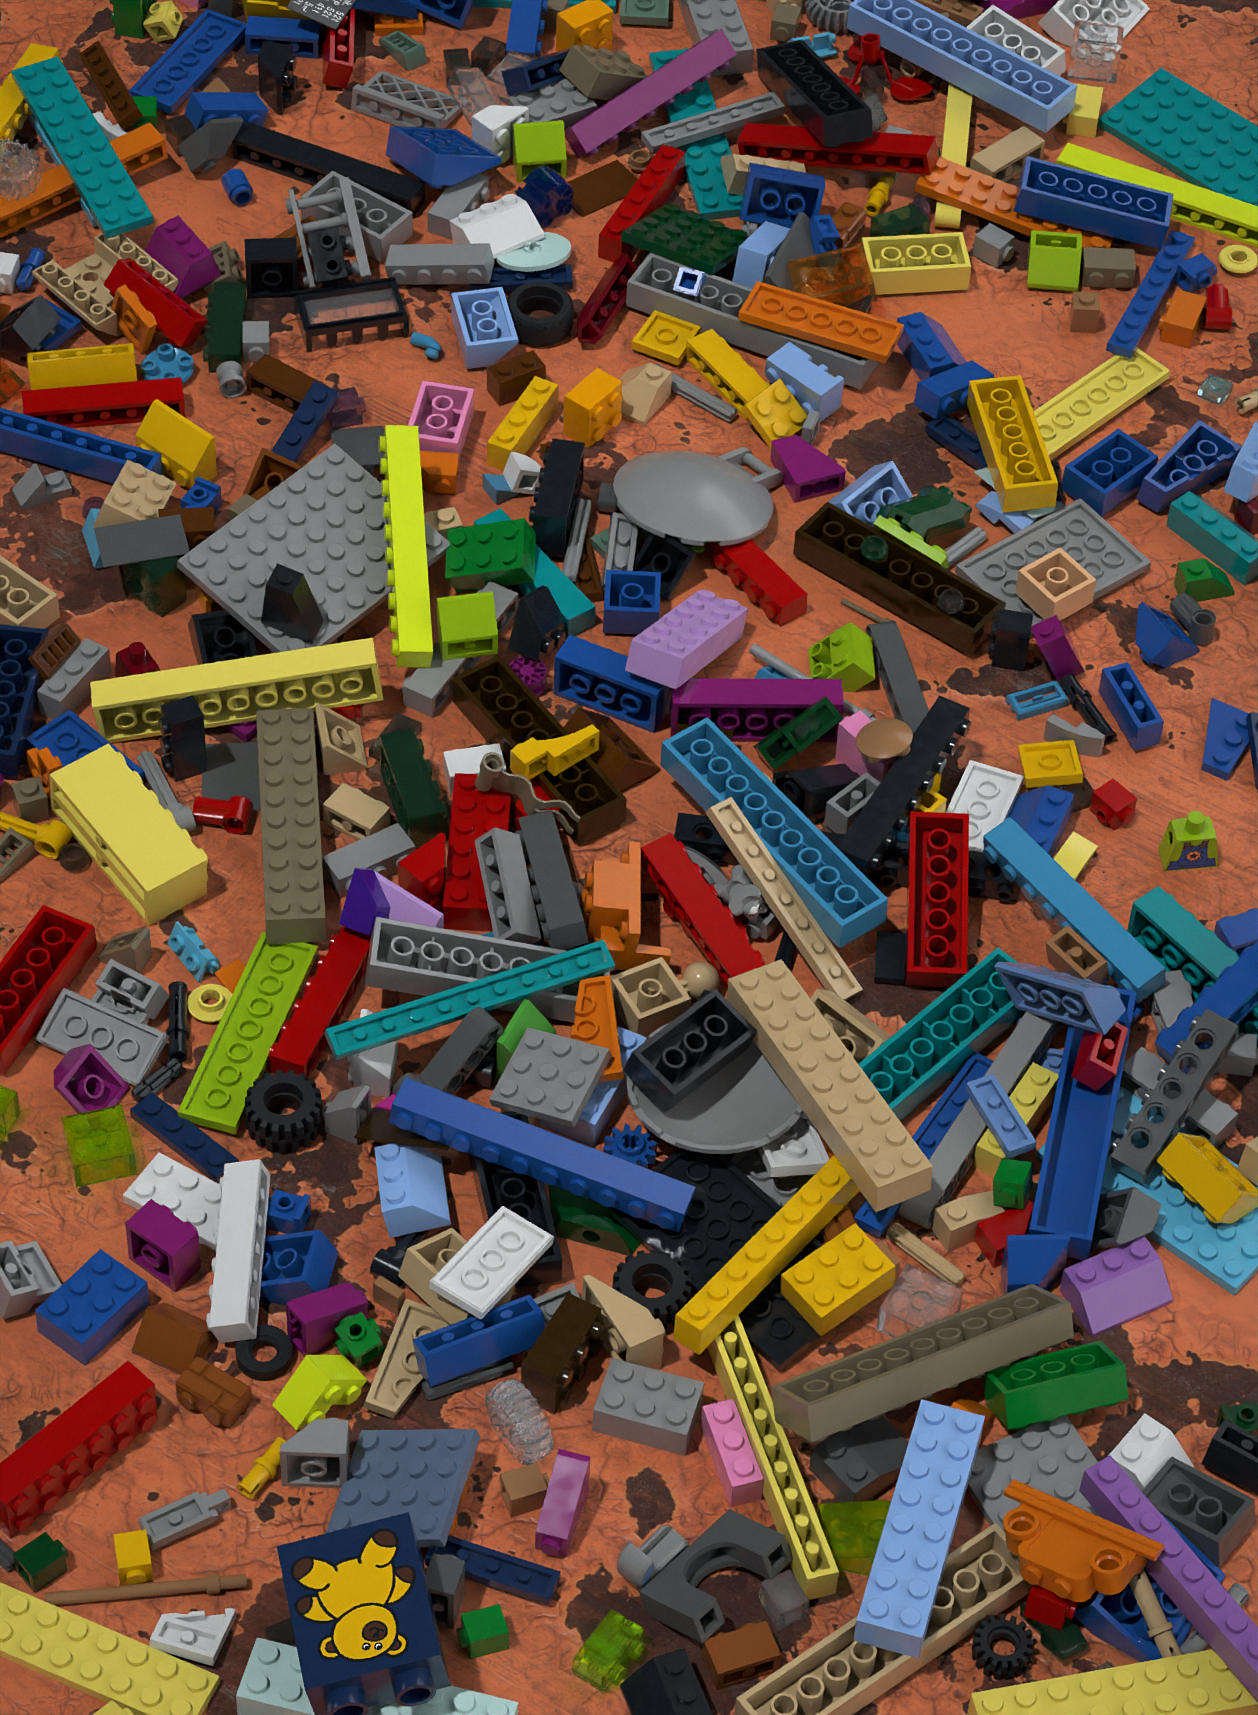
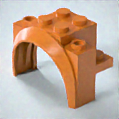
[580,841,671,970]

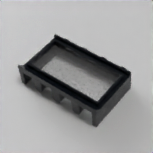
[294,277,409,353]

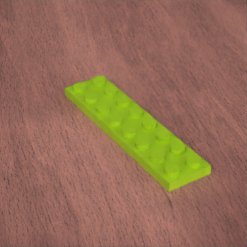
[177,932,318,1135]

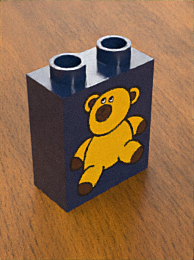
[277,1512,451,1715]

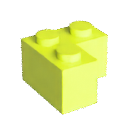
[272,1355,367,1430]

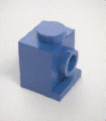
[1175,253,1217,294]
[180,477,222,514]
[266,1189,311,1234]

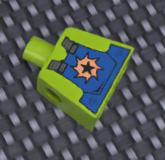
[1158,811,1218,872]

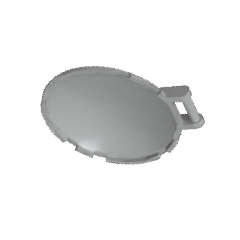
[612,447,784,546]
[627,1023,809,1154]

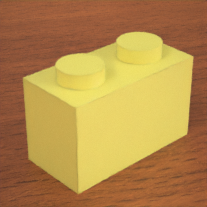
[1063,83,1103,138]

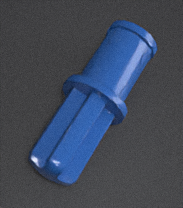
[15,248,46,292]

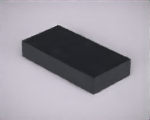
[874,931,906,986]

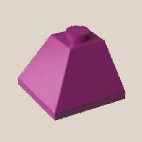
[54,1044,129,1130]

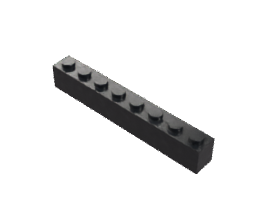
[232,121,425,217]
[837,695,972,877]

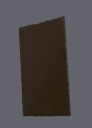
[354,1108,450,1151]

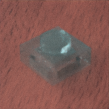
[1197,374,1233,406]

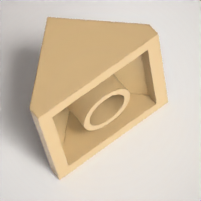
[315,703,368,775]

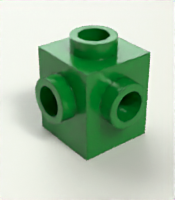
[334,1312,385,1369]

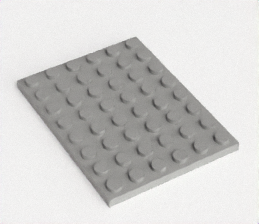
[177,443,450,653]

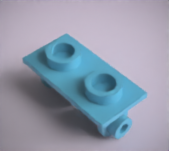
[787,31,838,58]
[167,921,220,982]

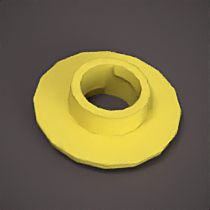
[1218,245,1258,273]
[187,984,233,1023]

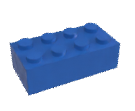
[554,635,670,733]

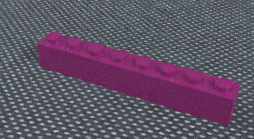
[564,29,737,158]

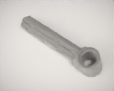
[137,750,196,832]

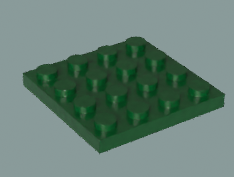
[620,204,748,275]

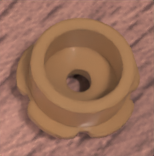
[628,149,652,172]

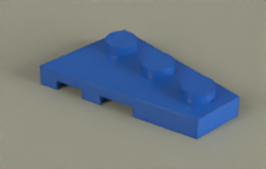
[1201,698,1250,781]

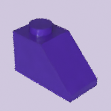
[339,868,391,935]

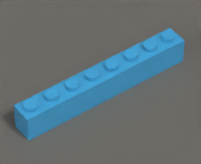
[983,817,1165,1003]

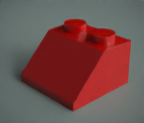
[398,832,446,910]

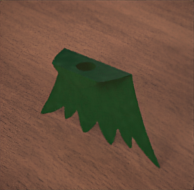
[548,1185,641,1256]

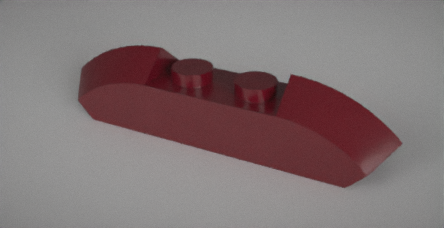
[577,253,638,344]

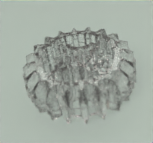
[0,136,43,201]
[485,1379,553,1466]

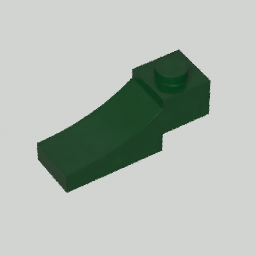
[753,696,843,770]

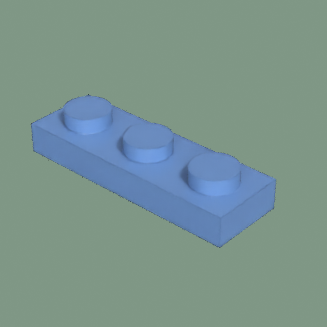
[965,1073,1036,1159]

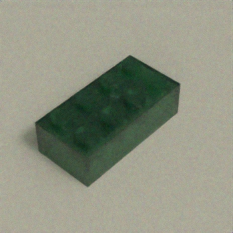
[379,728,448,849]

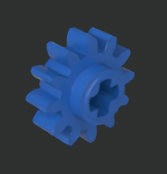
[603,1124,657,1169]

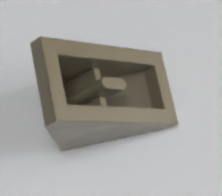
[97,926,152,973]

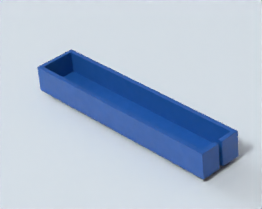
[1029,988,1137,1260]

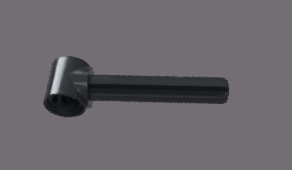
[370,1189,452,1287]

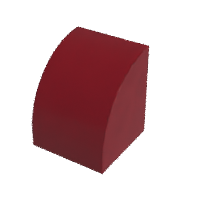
[1234,498,1258,535]

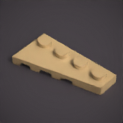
[363,1298,450,1419]

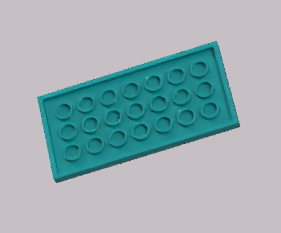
[1097,68,1258,206]

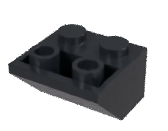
[258,41,297,115]

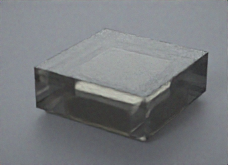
[1060,778,1094,812]

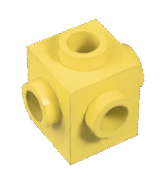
[143,0,184,42]

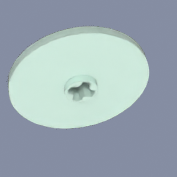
[495,232,571,272]

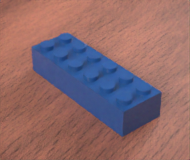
[1014,156,1173,249]

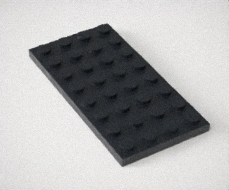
[608,1148,823,1372]

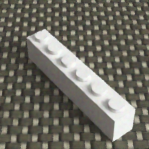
[206,1159,271,1343]

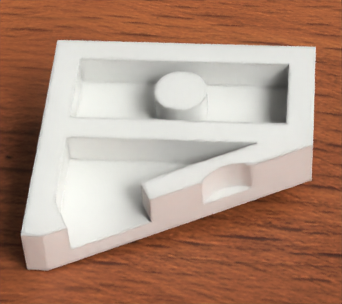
[150,1608,236,1666]

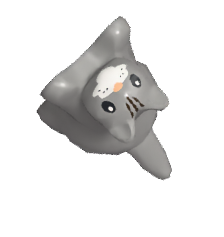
[713,864,768,923]

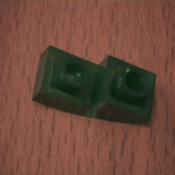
[1020,1602,1088,1660]

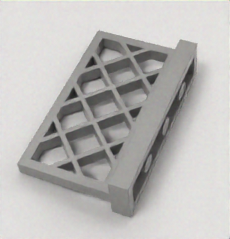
[351,70,467,129]

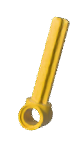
[0,812,73,859]

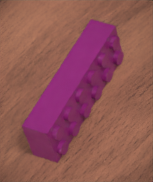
[670,678,844,742]

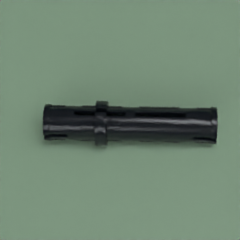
[1059,673,1117,745]
[166,981,190,1063]

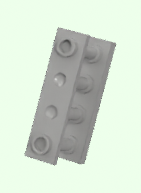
[285,177,372,289]

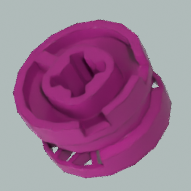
[509,656,547,697]

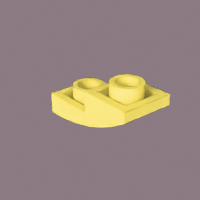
[1054,831,1098,880]

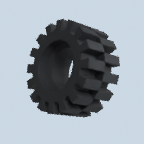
[971,1614,1034,1681]

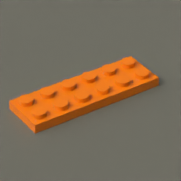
[738,281,904,364]

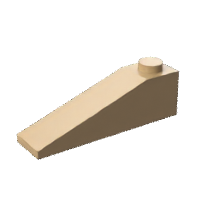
[932,1181,1038,1253]

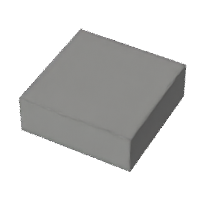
[801,410,820,445]

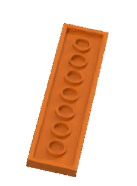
[914,157,1115,257]

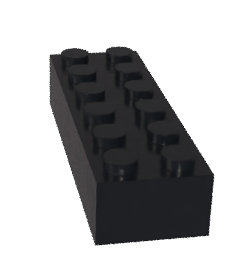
[468,1111,562,1288]

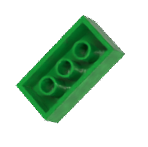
[982,1340,1129,1430]

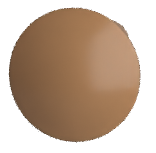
[856,718,913,763]

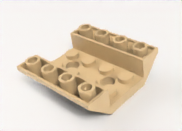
[32,233,179,337]

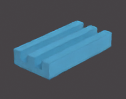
[1006,680,1069,721]

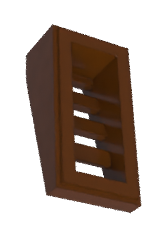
[28,622,81,680]

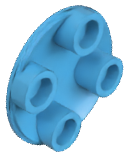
[141,343,194,384]

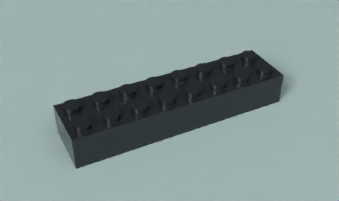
[756,39,873,148]

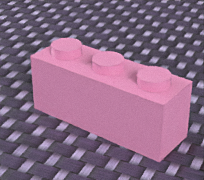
[701,1399,764,1507]

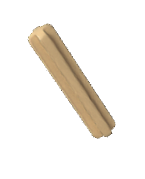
[886,1223,965,1288]

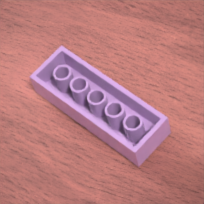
[625,590,748,689]

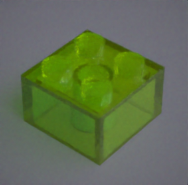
[61,1105,137,1188]

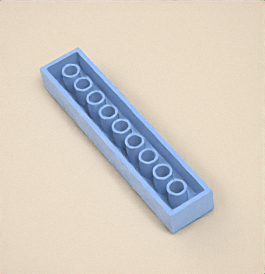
[847,0,1077,133]

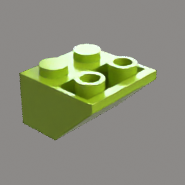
[513,120,567,182]
[1027,230,1082,291]
[437,591,498,661]
[808,622,875,692]

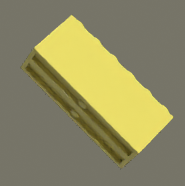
[50,743,209,926]

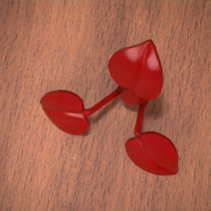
[839,33,933,101]

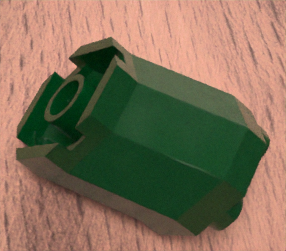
[876,486,972,543]

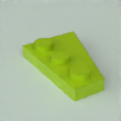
[873,515,949,569]

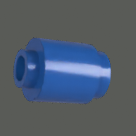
[221,169,253,206]

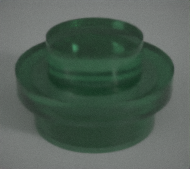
[861,535,888,561]

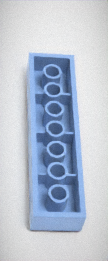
[853,1399,985,1658]

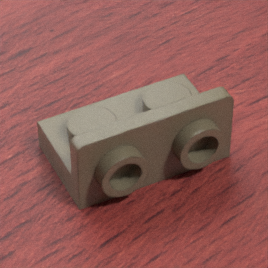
[203,241,244,294]

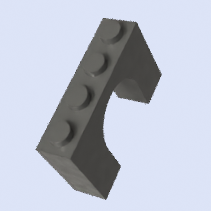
[639,1509,793,1643]

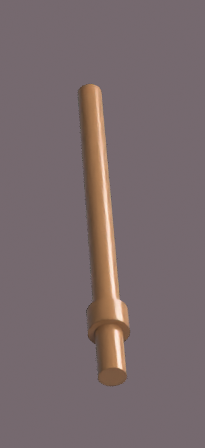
[45,1573,247,1605]

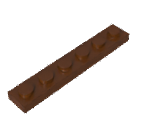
[78,40,143,129]

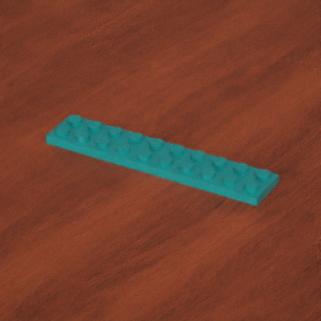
[649,48,742,220]
[11,56,154,239]

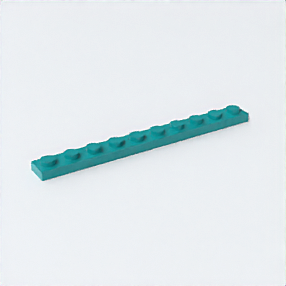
[324,939,615,1060]

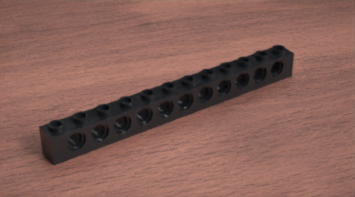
[674,813,1020,902]

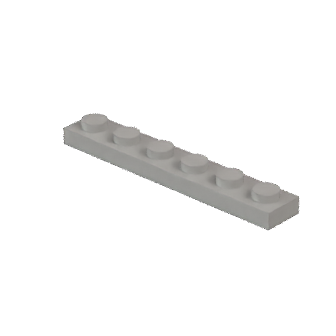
[641,92,785,155]

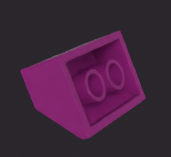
[145,215,221,298]

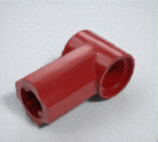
[1203,283,1232,330]
[192,796,253,834]

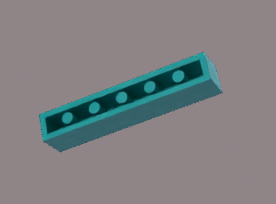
[474,508,596,638]

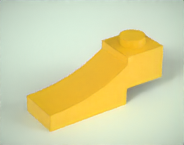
[510,724,599,780]

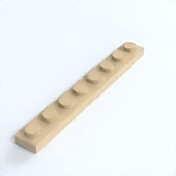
[706,797,863,1001]

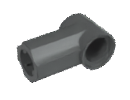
[1170,592,1216,646]

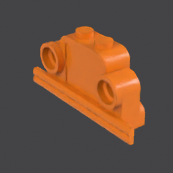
[1003,1479,1165,1602]

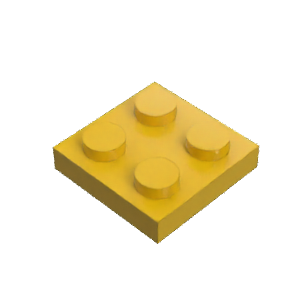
[631,310,701,366]
[741,378,808,449]
[1018,740,1083,788]

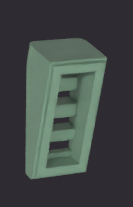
[379,30,427,71]

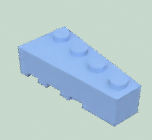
[1223,421,1258,503]

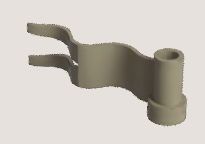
[475,752,580,835]

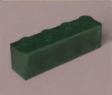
[203,282,247,373]

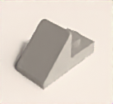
[12,463,73,510]

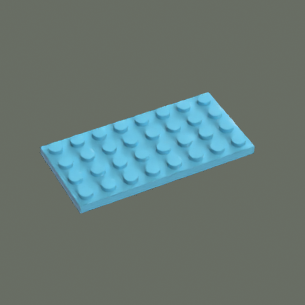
[1036,1086,1258,1296]

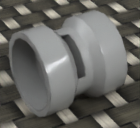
[216,361,246,398]

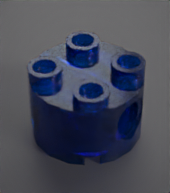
[516,166,574,228]

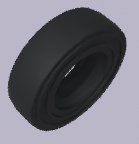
[235,1325,293,1381]

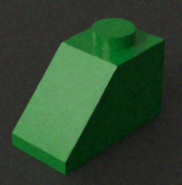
[1174,558,1235,602]

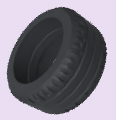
[507,282,574,347]

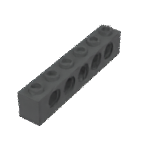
[1109,1008,1239,1184]

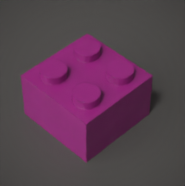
[125,1199,201,1292]

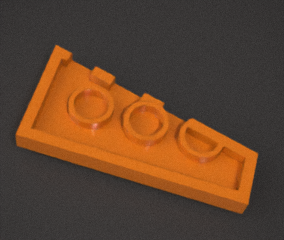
[570,975,624,1083]

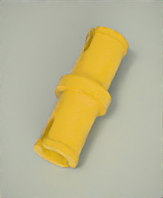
[864,175,894,216]
[236,1437,286,1500]

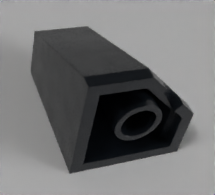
[261,563,324,644]
[772,763,860,824]

